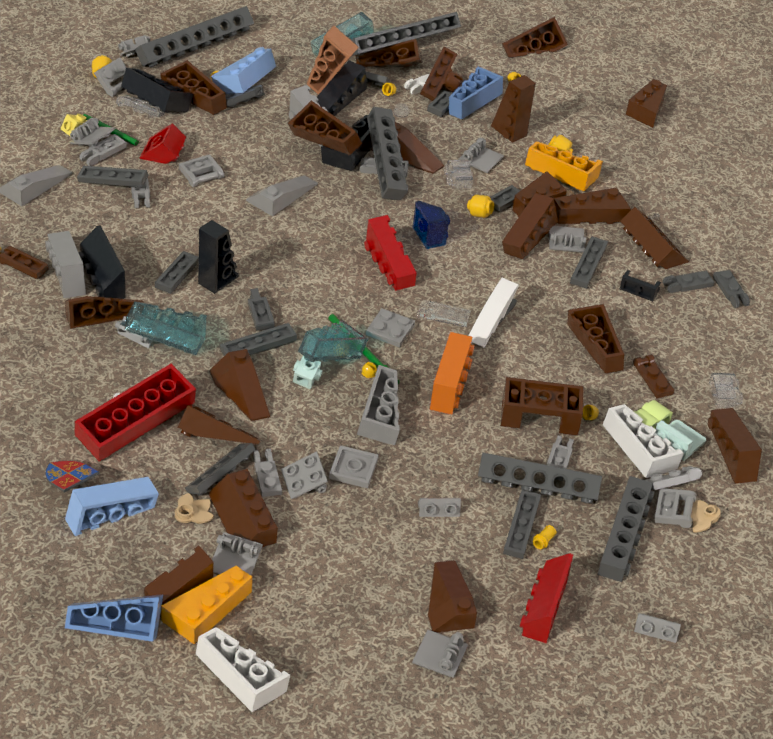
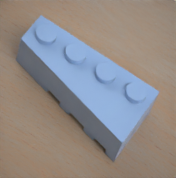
[211,47,276,94]
[65,477,159,536]

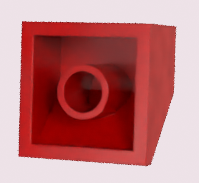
[139,123,186,164]

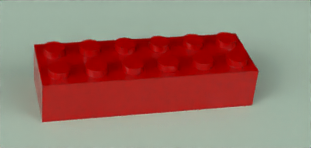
[75,363,196,462]

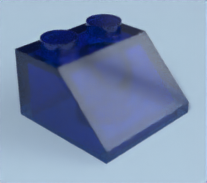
[412,201,450,249]

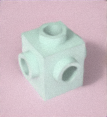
[293,355,323,389]

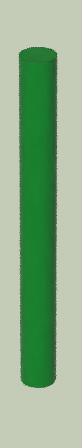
[83,114,139,146]

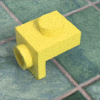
[61,114,87,136]

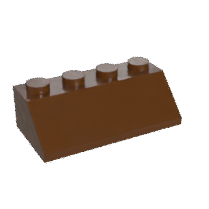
[620,207,689,270]
[208,469,278,547]

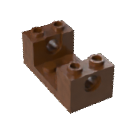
[500,377,584,436]

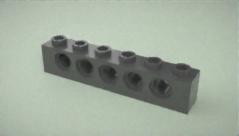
[367,107,408,200]
[478,452,602,504]
[598,476,655,582]

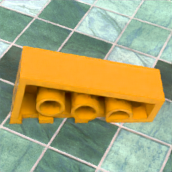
[525,141,603,191]
[161,566,252,644]

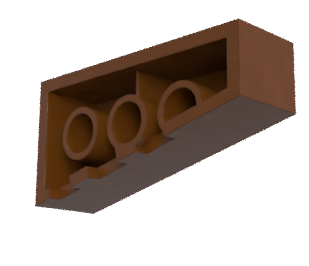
[160,60,227,115]
[491,75,536,143]
[288,100,362,155]
[554,187,631,224]
[502,193,558,259]
[567,304,624,374]
[708,408,762,484]

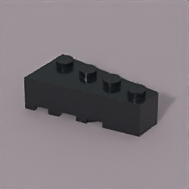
[321,115,372,171]

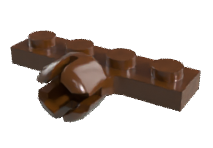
[419,47,463,101]

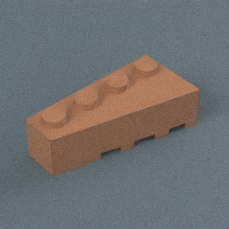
[307,25,359,94]

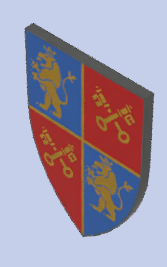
[45,461,99,493]

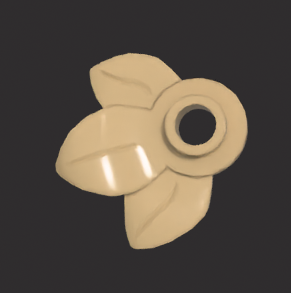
[175,493,214,524]
[680,500,721,533]

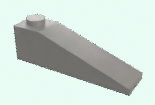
[0,165,72,206]
[246,175,318,216]

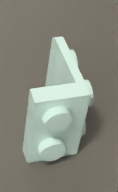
[656,420,706,461]

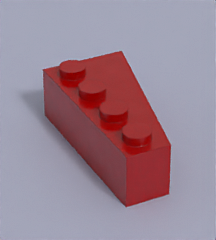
[364,215,417,291]

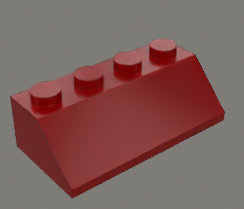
[520,553,574,644]

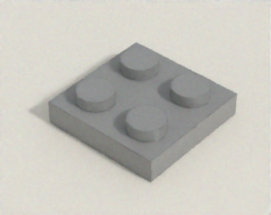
[366,308,415,348]
[329,445,379,488]

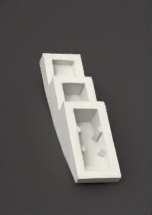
[469,278,519,348]

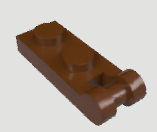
[0,246,49,279]
[633,354,674,399]

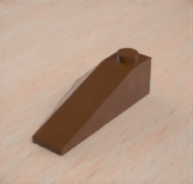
[502,17,568,58]
[355,39,423,67]
[371,122,444,174]
[65,296,145,329]
[209,349,270,421]
[178,404,262,444]

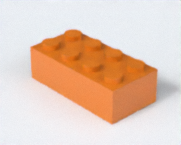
[430,332,475,415]

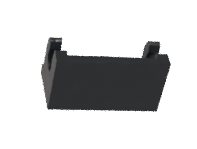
[620,270,661,302]

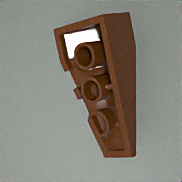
[428,560,477,633]

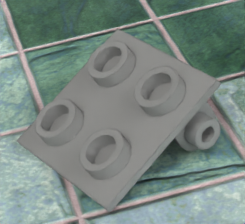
[70,118,116,146]
[458,138,504,173]
[549,226,586,252]
[281,451,328,499]
[212,532,263,575]
[412,630,468,678]

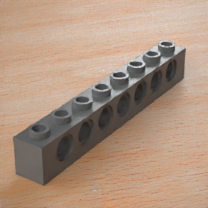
[135,6,254,68]
[350,12,461,56]

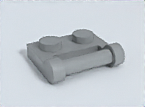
[94,58,127,97]
[179,154,224,187]
[655,488,697,528]

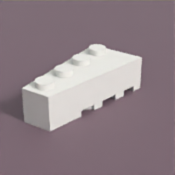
[603,404,684,478]
[196,627,290,712]

